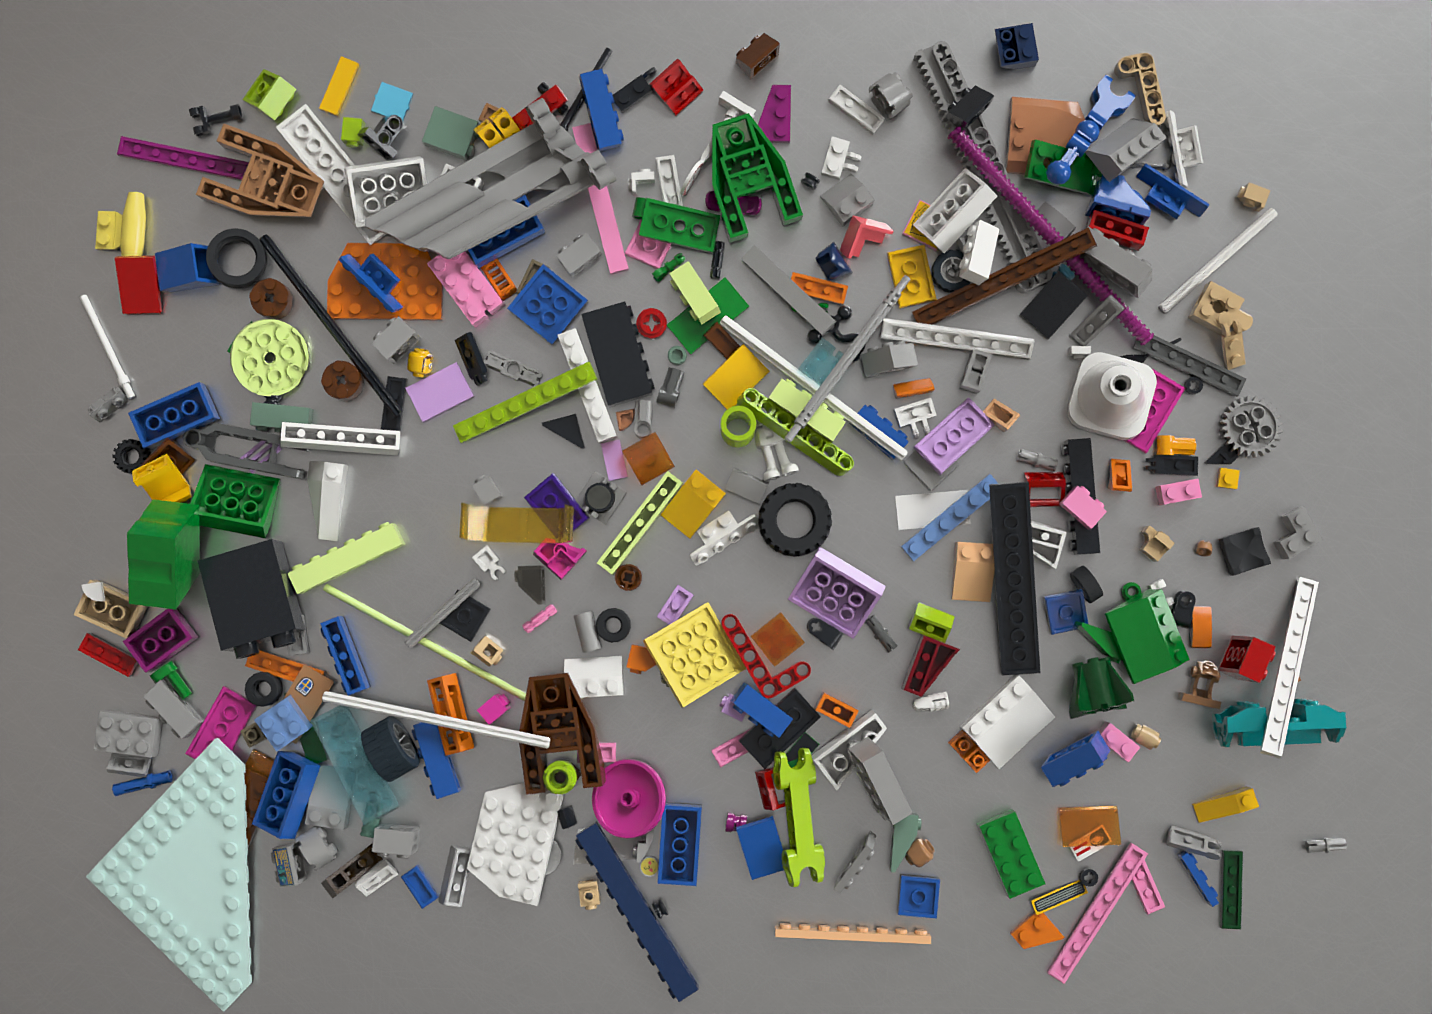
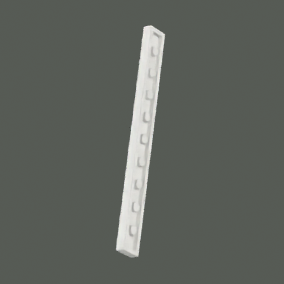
[1260,577,1319,759]

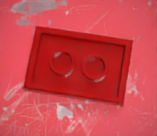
[114,255,162,314]

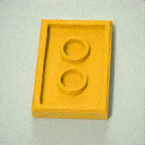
[887,245,937,309]
[702,344,770,409]

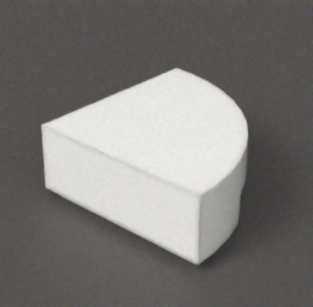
[81,582,105,601]

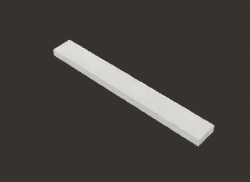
[880,318,1035,359]

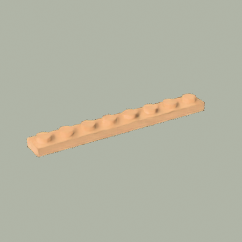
[775,923,931,944]

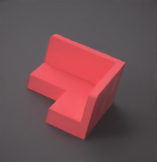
[840,215,894,259]

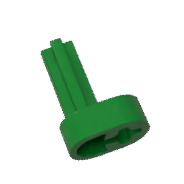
[150,660,192,699]

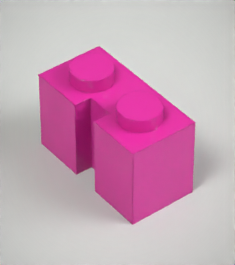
[477,693,511,725]

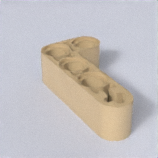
[1114,53,1166,127]

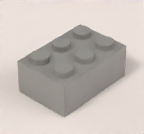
[94,710,163,758]

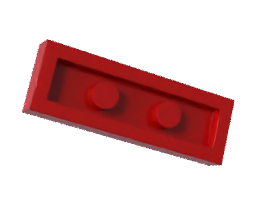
[512,84,568,131]
[78,633,138,677]

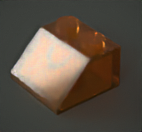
[622,432,675,485]

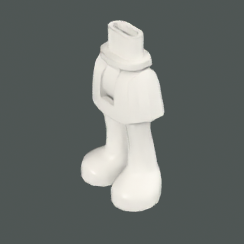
[756,420,799,481]

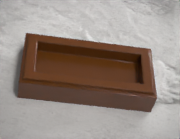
[703,322,740,360]

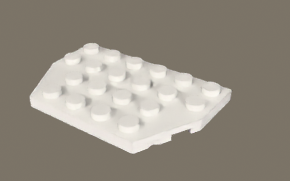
[467,782,564,906]

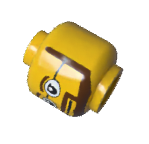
[407,348,433,377]

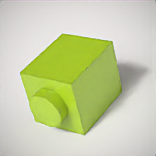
[341,117,366,148]

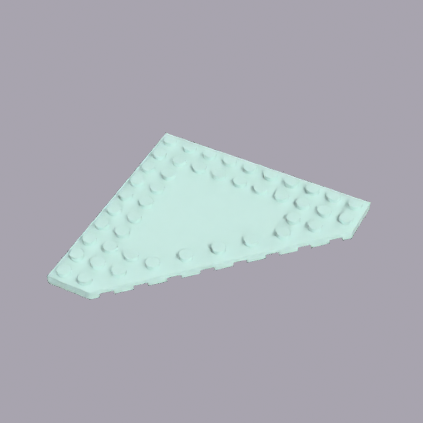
[86,738,252,1012]

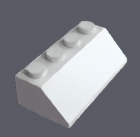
[913,168,997,253]

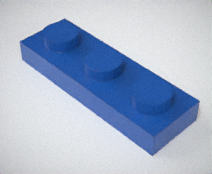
[1177,850,1219,907]

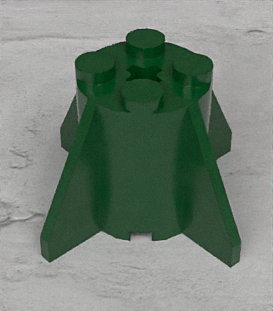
[1069,657,1134,719]

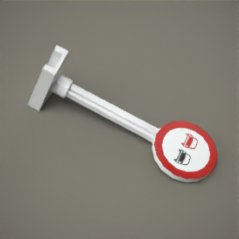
[680,91,756,196]

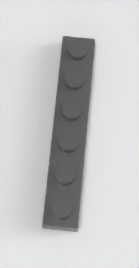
[1133,335,1246,397]

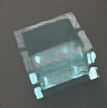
[798,337,851,386]

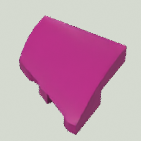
[533,538,587,580]

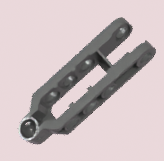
[183,422,309,479]

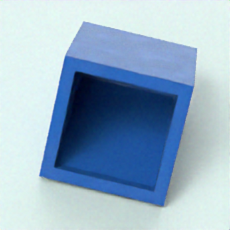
[155,243,221,292]

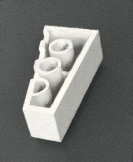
[811,710,887,790]

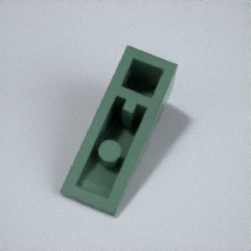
[889,813,922,873]

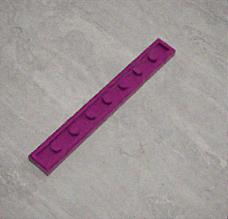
[117,136,249,181]

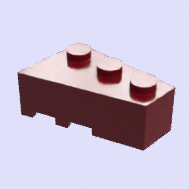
[901,635,960,697]

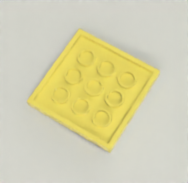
[643,602,746,708]

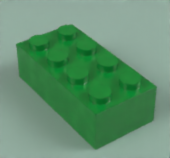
[977,809,1046,899]

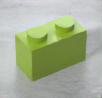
[909,602,955,643]

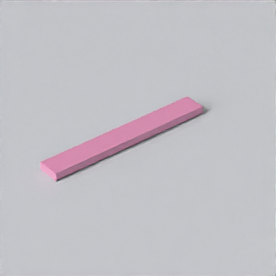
[572,123,629,274]
[1047,842,1148,984]

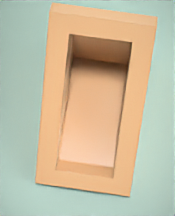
[983,399,1020,432]

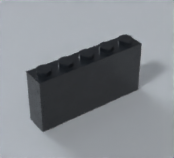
[581,301,655,407]

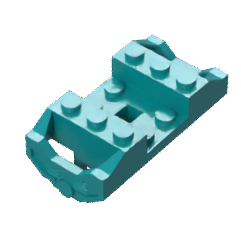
[1212,698,1347,747]

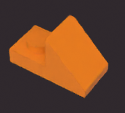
[1107,459,1132,492]

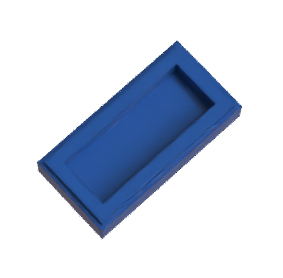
[401,865,439,909]

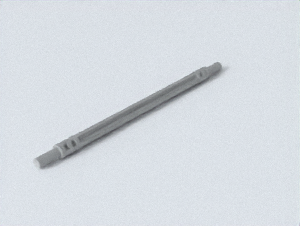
[785,275,910,442]

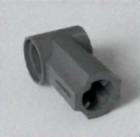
[656,367,684,408]

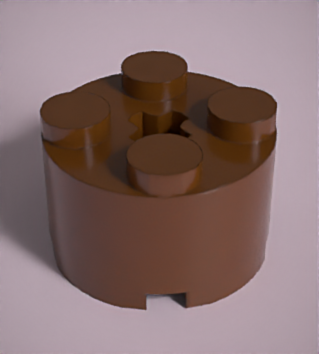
[249,278,293,320]
[321,360,364,401]

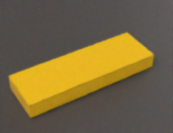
[319,56,359,117]

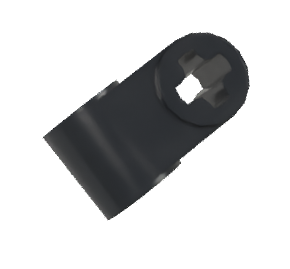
[1171,590,1196,629]
[807,618,844,650]

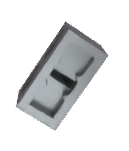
[960,349,992,393]

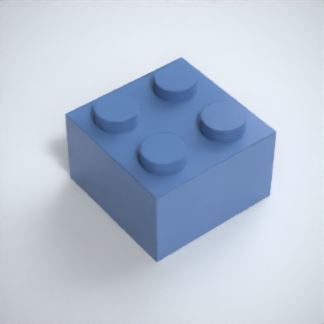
[254,694,312,752]

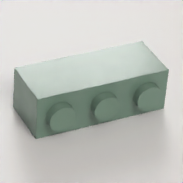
[250,402,314,433]

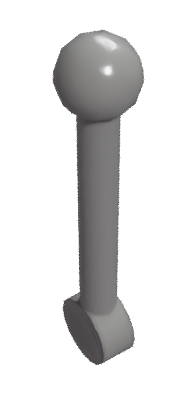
[1130,162,1170,171]

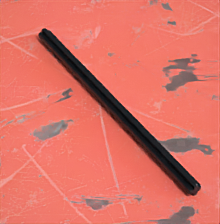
[259,234,403,417]

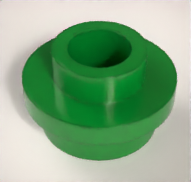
[1122,582,1141,601]

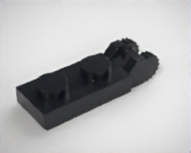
[613,67,657,113]

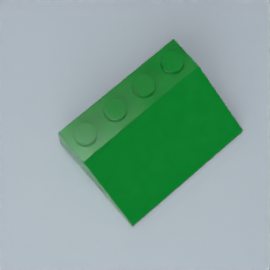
[190,464,280,539]
[1104,589,1190,684]

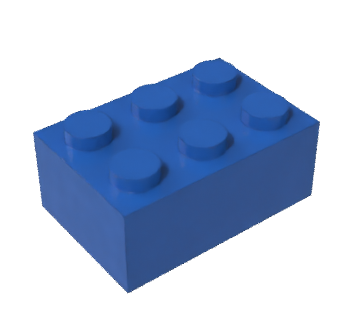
[1041,731,1111,787]

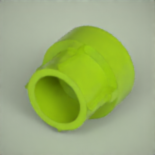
[543,760,577,794]

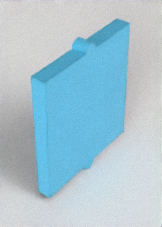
[371,82,413,121]

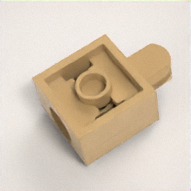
[1188,281,1253,336]

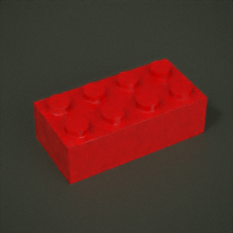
[1218,635,1276,683]

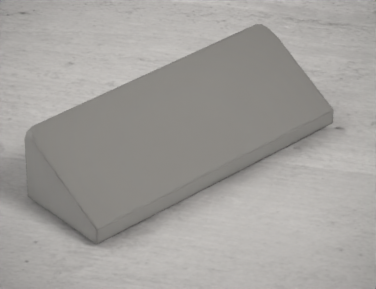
[439,845,471,907]

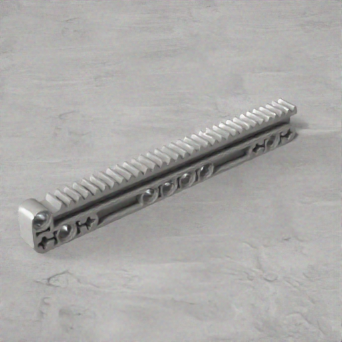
[913,41,1053,293]

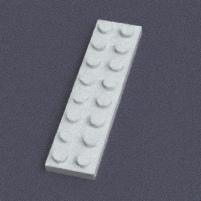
[276,104,386,245]

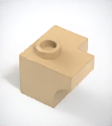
[1139,525,1175,562]

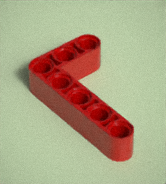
[721,614,811,698]

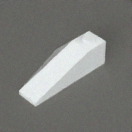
[307,461,348,541]

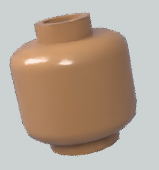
[905,838,935,868]

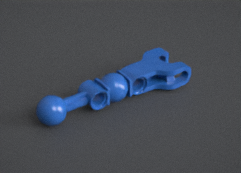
[1046,75,1136,185]

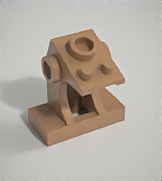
[1177,661,1221,709]

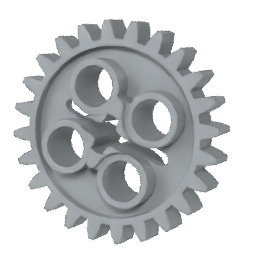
[1219,396,1283,458]

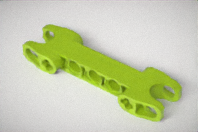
[773,748,825,887]

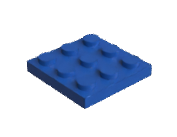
[507,264,588,345]

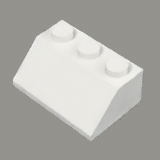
[564,656,624,698]

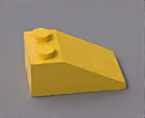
[661,470,726,539]

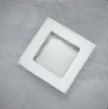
[1068,346,1091,360]

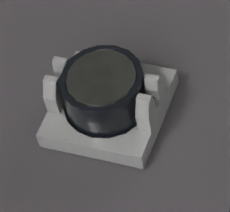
[576,472,626,525]

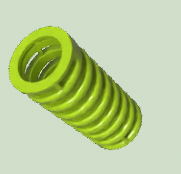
[721,405,756,448]

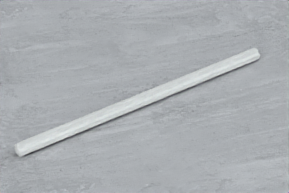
[720,316,908,460]
[322,691,550,748]

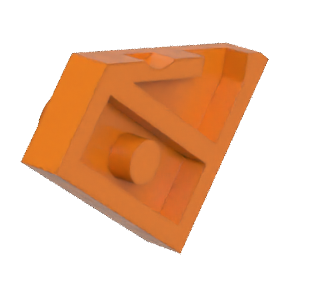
[1010,911,1065,949]

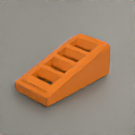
[481,259,517,301]

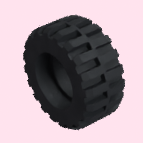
[758,483,832,557]

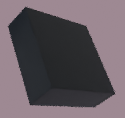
[557,805,577,829]

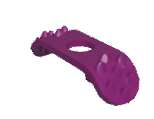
[705,191,762,216]

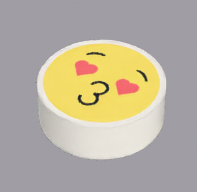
[640,856,659,876]

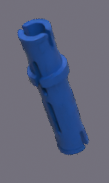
[112,770,173,796]

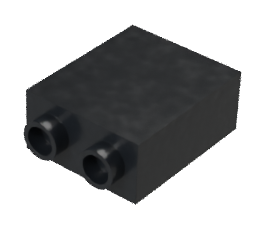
[197,539,306,659]

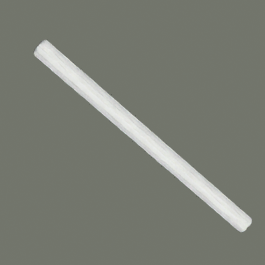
[1159,208,1278,313]

